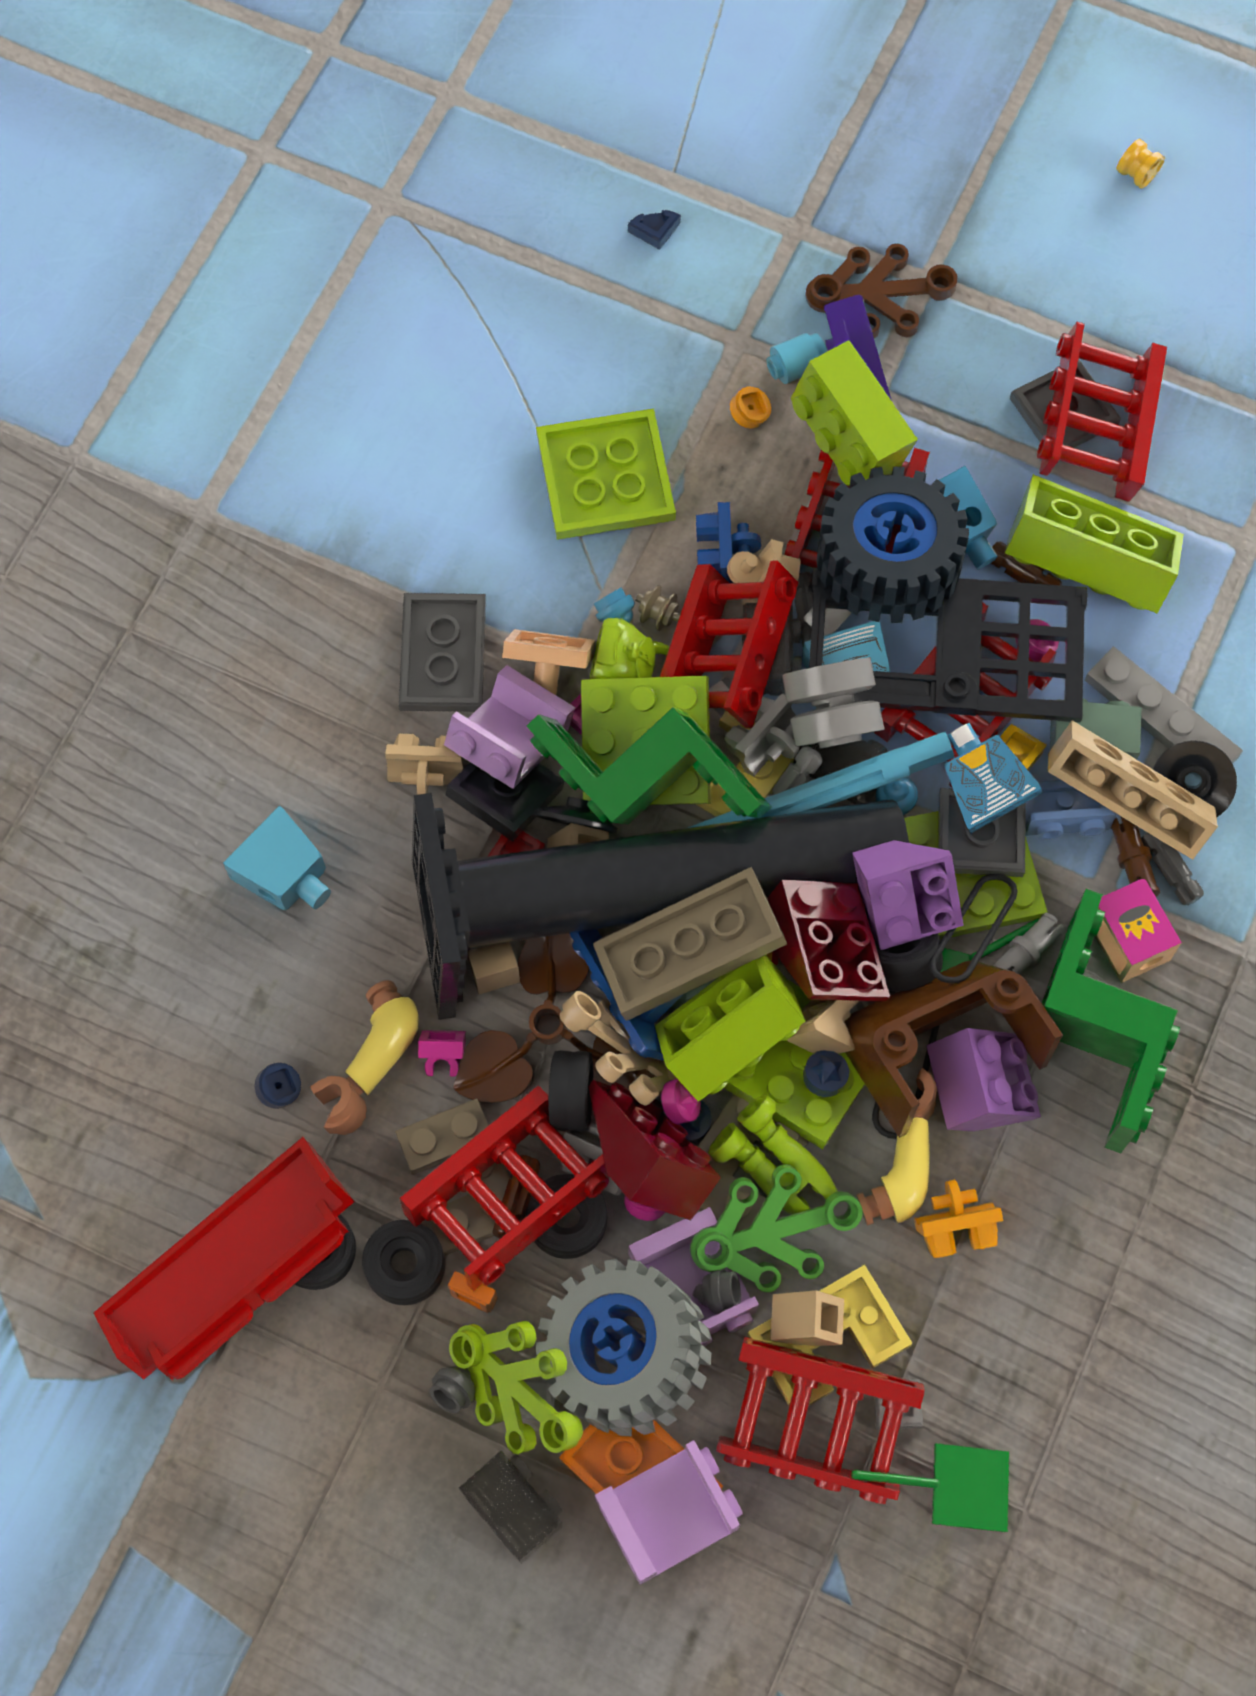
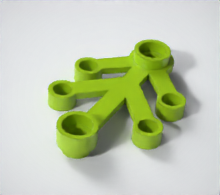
[449,1321,583,1454]

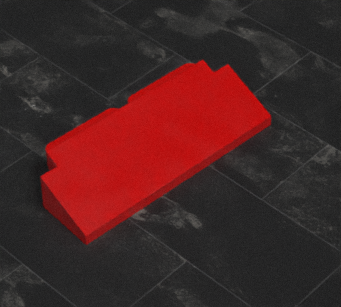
[93,1137,355,1380]

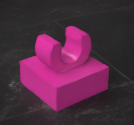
[418,1030,466,1077]

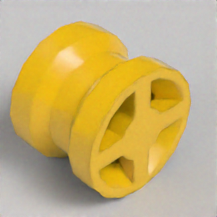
[1116,139,1165,189]

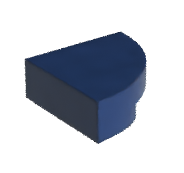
[628,210,681,250]

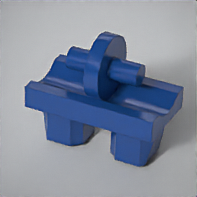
[696,502,762,583]

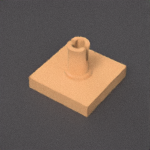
[502,629,595,695]

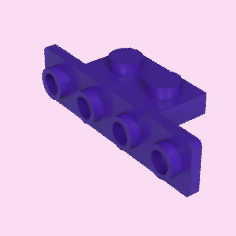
[824,295,892,401]

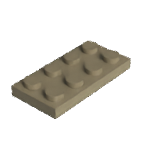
[593,867,787,1021]

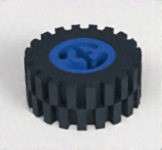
[817,466,969,623]

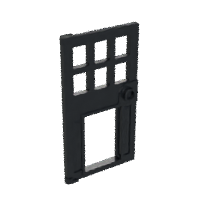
[809,567,1088,723]

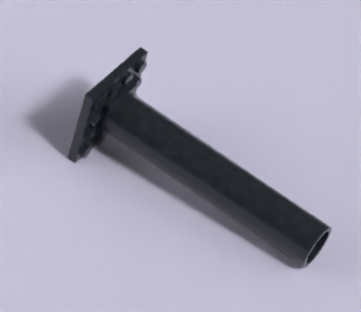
[411,793,909,1020]

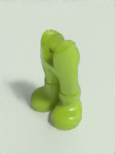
[708,1094,838,1215]

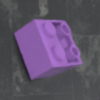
[852,840,964,950]
[926,1028,1041,1131]

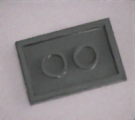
[399,593,486,712]

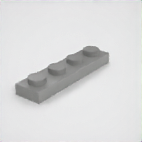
[1085,646,1243,763]

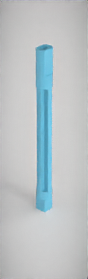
[688,732,955,828]

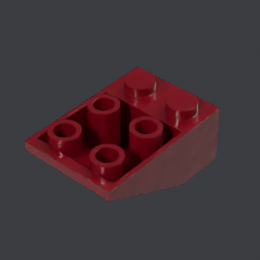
[767,880,890,1001]
[588,1080,721,1221]

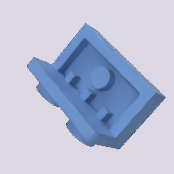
[1025,780,1116,840]

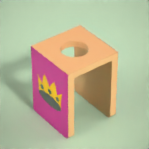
[1095,879,1182,983]

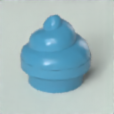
[594,587,635,623]
[875,777,918,815]

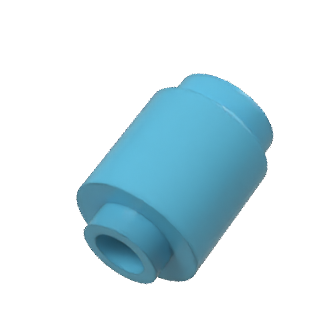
[766,333,827,384]

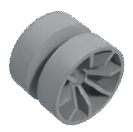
[782,657,884,748]

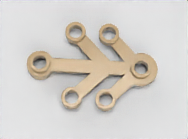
[560,991,677,1105]

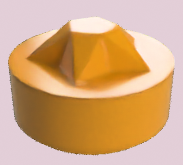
[730,386,771,429]

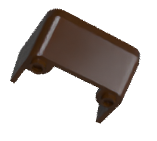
[844,961,1063,1138]

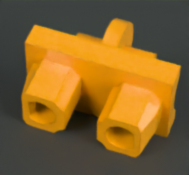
[914,1179,1003,1258]

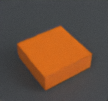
[448,1271,498,1313]

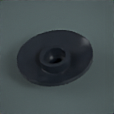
[1153,740,1237,817]
[533,797,618,834]

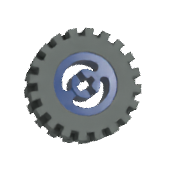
[536,1259,712,1436]

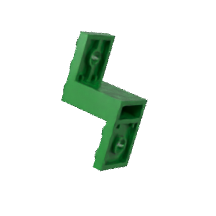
[526,707,772,825]
[1042,889,1180,1154]

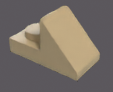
[786,999,859,1054]

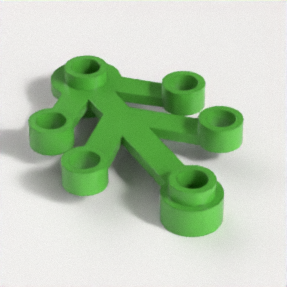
[690,1164,863,1293]

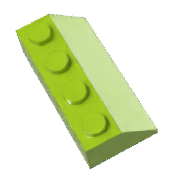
[1005,474,1184,614]

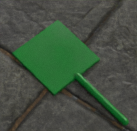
[851,1443,1009,1532]

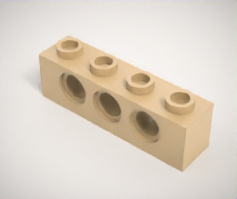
[1048,721,1218,860]

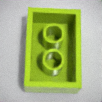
[790,340,918,486]
[655,955,806,1102]

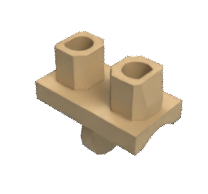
[727,539,801,608]
[385,733,464,795]

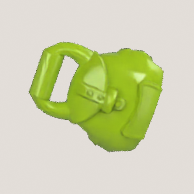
[589,618,670,679]

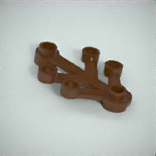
[805,243,958,339]

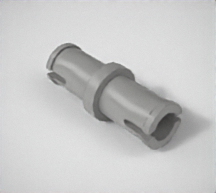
[992,912,1065,975]

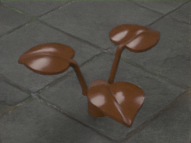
[453,933,656,1103]

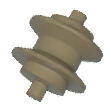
[635,585,680,631]

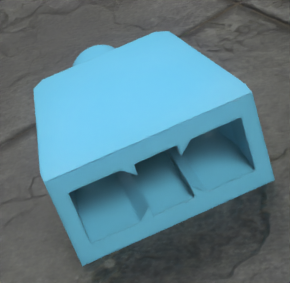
[223,805,331,910]

